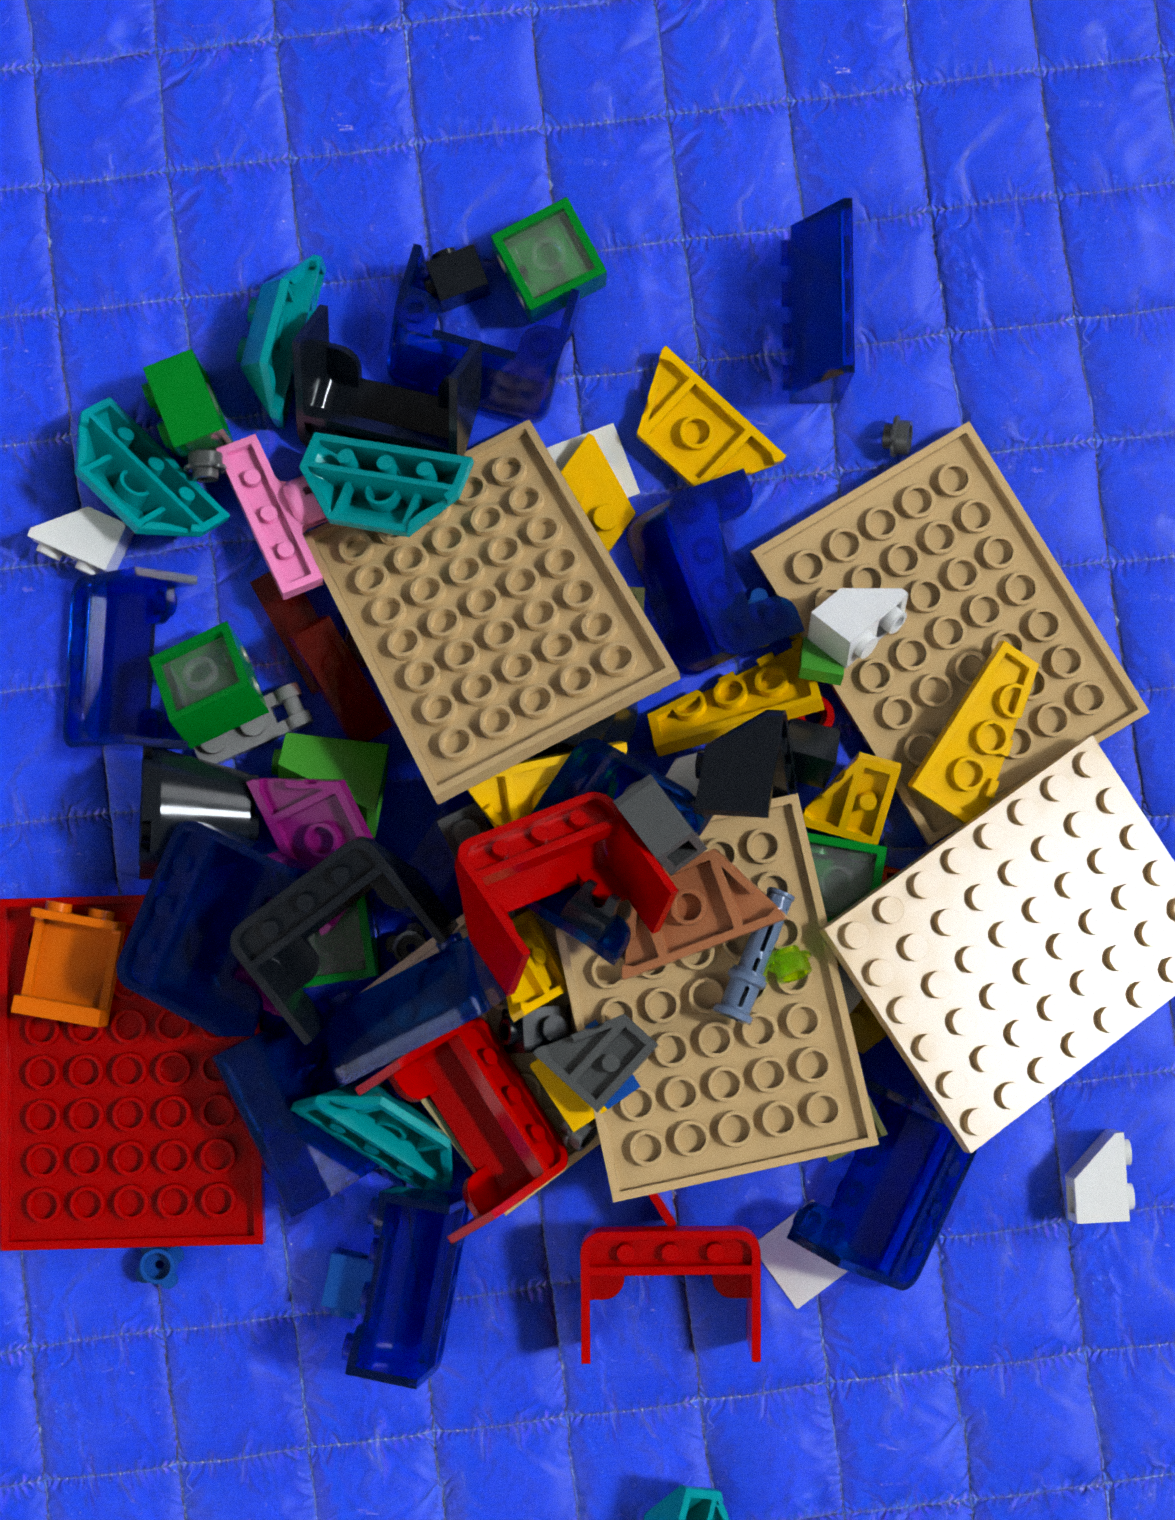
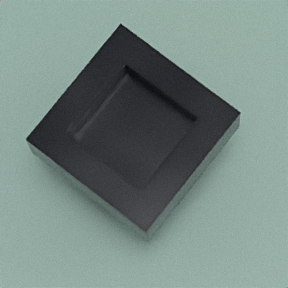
[559,879,621,941]

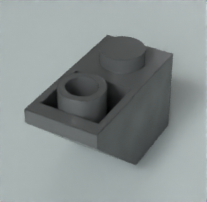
[613,774,708,876]

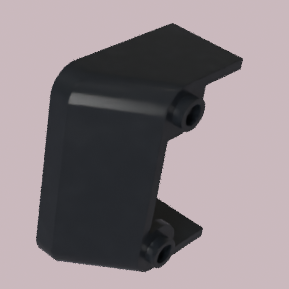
[292,304,482,456]
[694,710,798,818]
[230,836,459,1046]

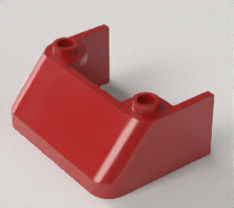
[455,792,679,996]
[355,1016,568,1244]
[580,1225,761,1364]

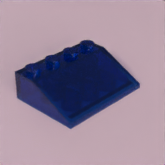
[780,198,855,404]
[209,995,380,1218]

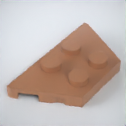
[621,849,787,980]

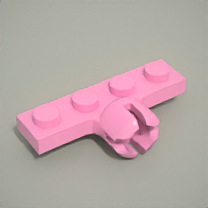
[216,433,328,600]

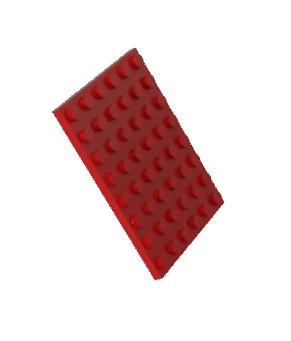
[0,894,266,1251]

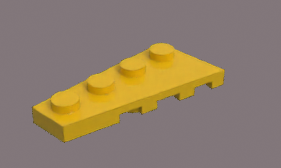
[647,637,825,757]
[907,641,1039,824]

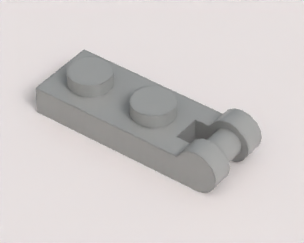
[194,682,314,764]

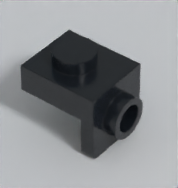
[499,1005,571,1054]

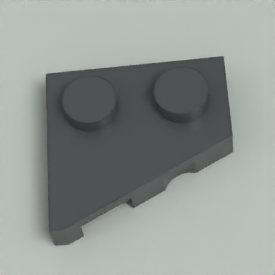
[533,1014,659,1113]

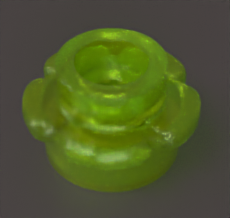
[769,945,812,984]

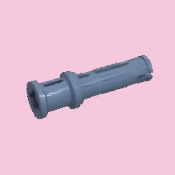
[713,887,795,1025]

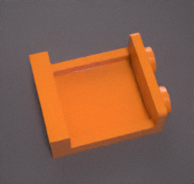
[11,900,127,1028]

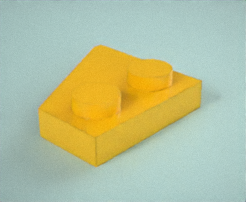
[802,752,902,845]
[506,910,568,1022]

